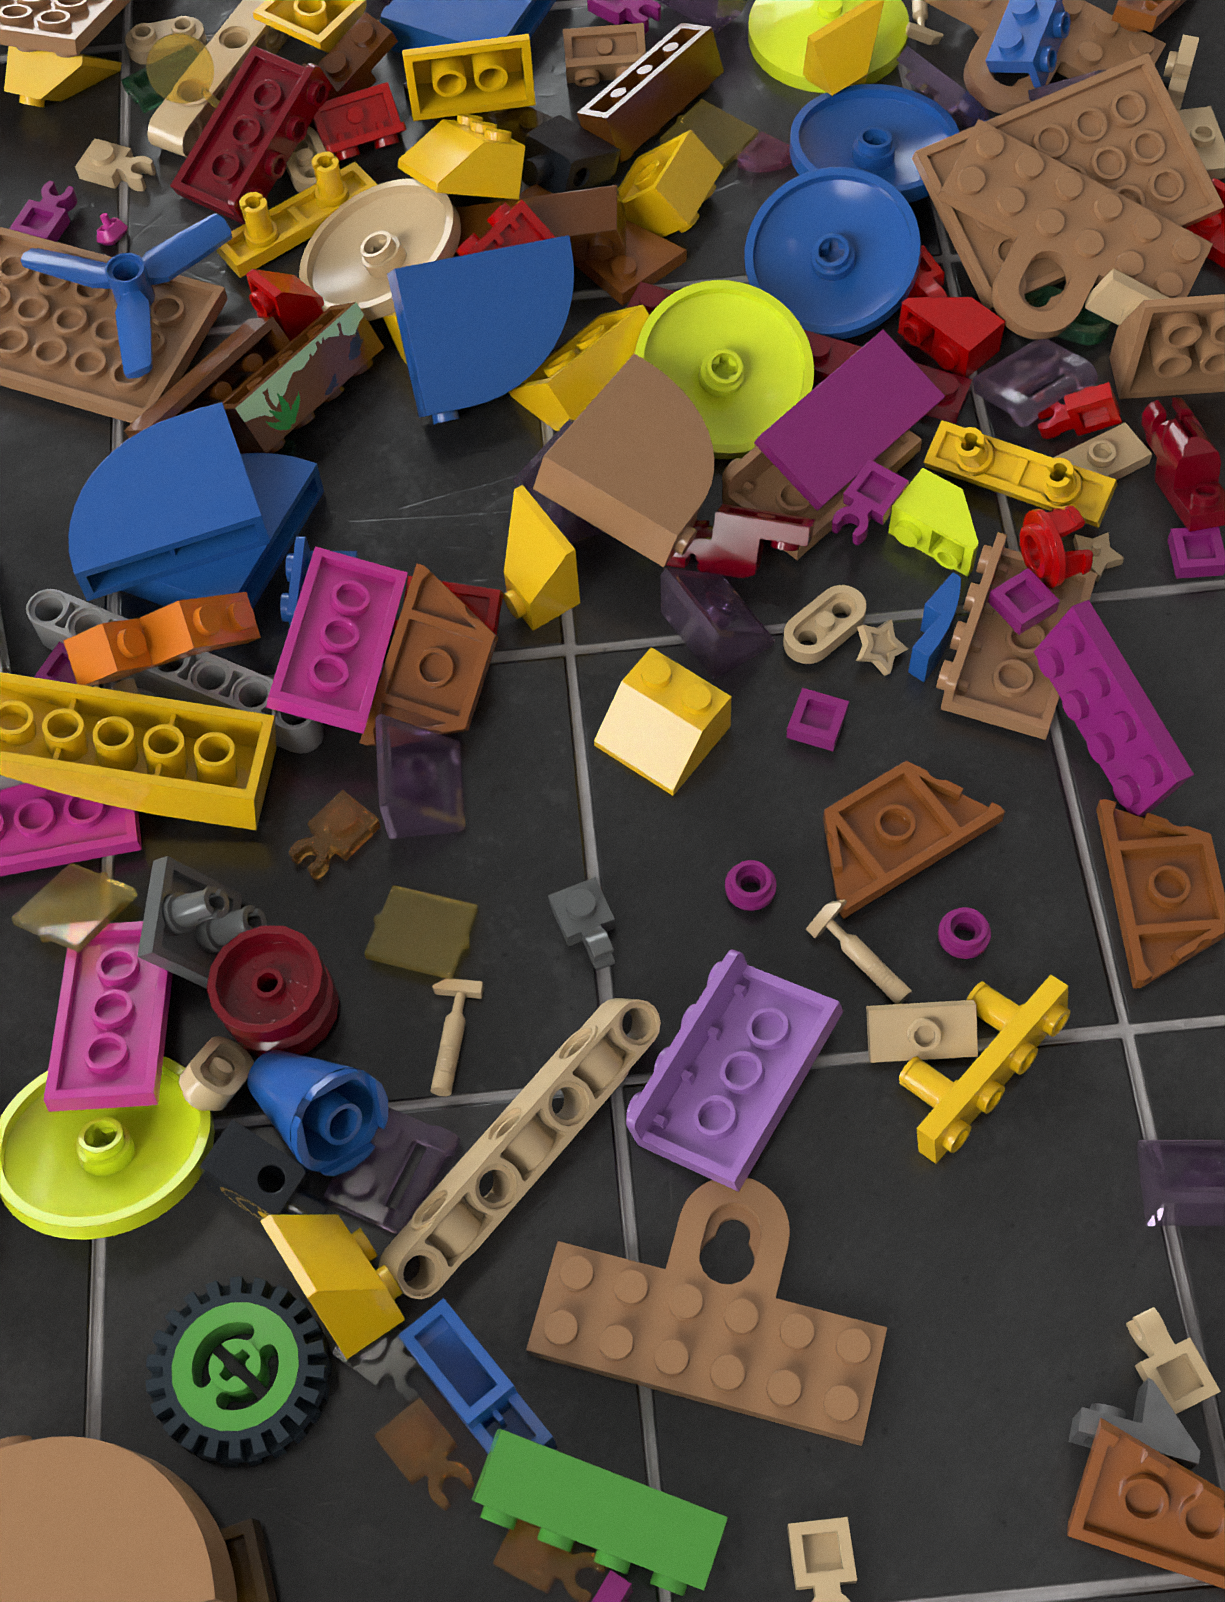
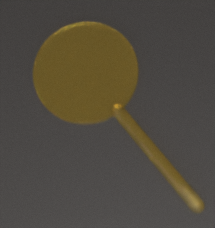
[146,33,220,109]

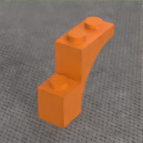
[64,592,261,686]

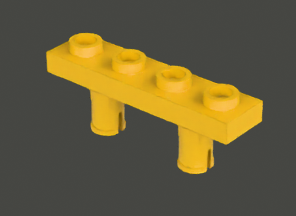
[217,151,378,278]
[923,420,1117,528]
[899,975,1070,1164]

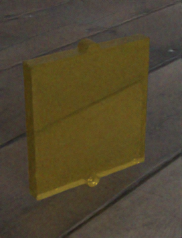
[660,99,759,173]
[12,863,137,953]
[365,885,478,980]

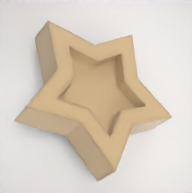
[1073,532,1124,583]
[856,619,908,676]

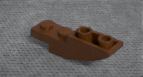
[302,12,398,131]

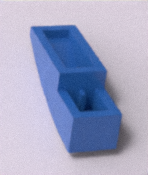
[398,1298,558,1454]

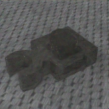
[331,1327,424,1404]

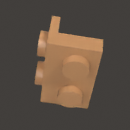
[563,23,646,87]

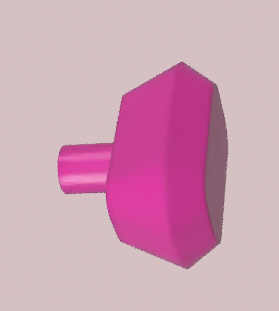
[97,213,128,245]

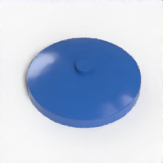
[789,84,959,203]
[744,167,921,340]

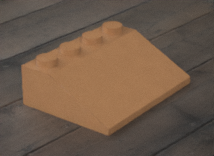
[1109,294,1225,399]

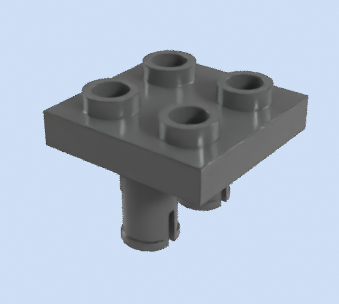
[137,856,267,989]

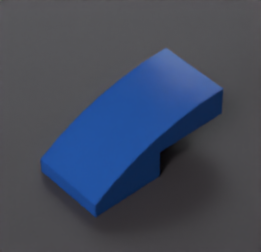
[908,572,961,682]

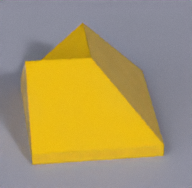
[253,0,367,53]
[803,0,884,96]

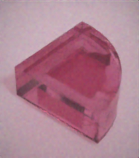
[738,131,792,172]

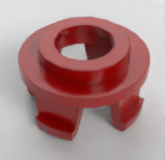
[1020,506,1093,588]

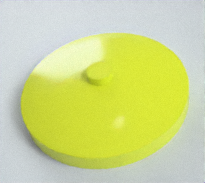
[748,0,909,93]
[634,280,814,459]
[0,1057,215,1240]

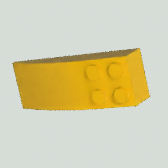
[0,672,277,830]

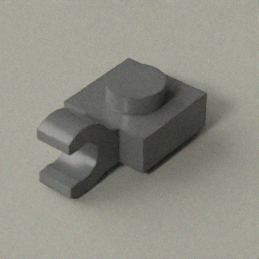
[548,877,616,971]

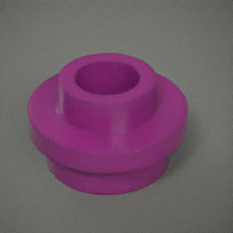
[725,860,776,911]
[938,907,991,959]

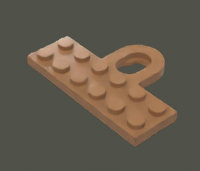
[922,0,1166,114]
[936,119,1213,339]
[526,1178,887,1446]

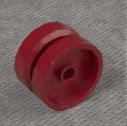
[207,926,339,1057]

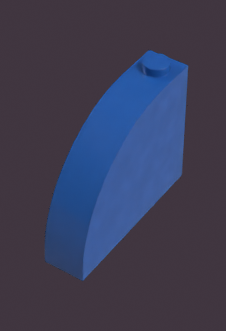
[380,0,556,54]
[387,235,574,424]
[68,402,270,601]
[121,453,324,609]

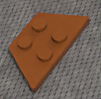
[359,563,498,746]
[823,761,1005,919]
[1096,799,1225,989]

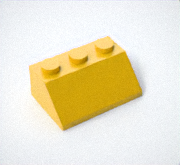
[402,34,536,121]
[398,114,525,199]
[509,304,650,431]

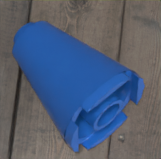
[247,1050,388,1176]

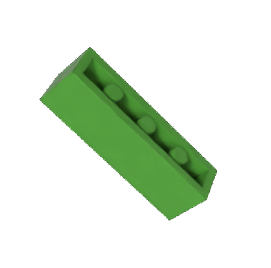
[472,1429,728,1596]

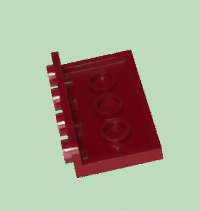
[170,46,332,224]

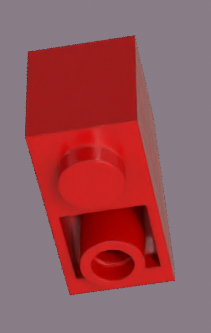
[246,269,325,341]
[898,297,1005,378]

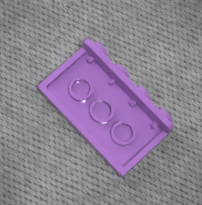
[626,949,843,1192]

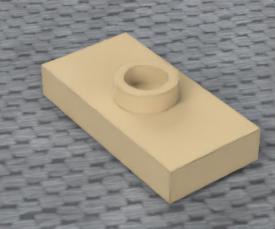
[1177,106,1225,180]
[1085,268,1169,325]
[1053,423,1152,480]
[866,1000,978,1063]

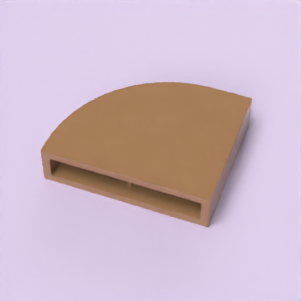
[533,354,714,567]
[0,1435,237,1602]

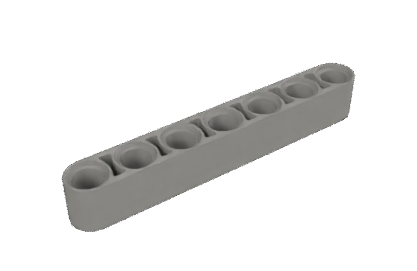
[26,589,324,754]

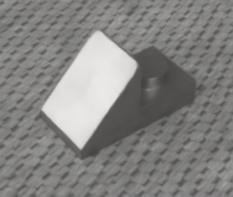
[1069,1378,1200,1470]

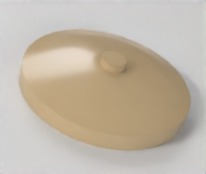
[299,179,461,321]

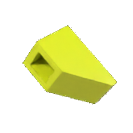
[888,468,979,577]

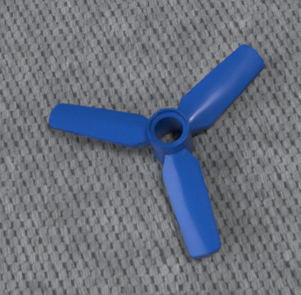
[21,214,233,379]

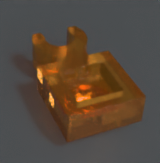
[289,790,381,880]
[374,1397,475,1510]
[493,1519,607,1602]

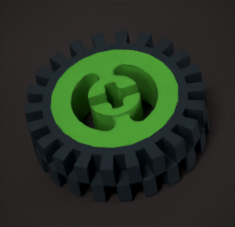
[145,1276,332,1468]

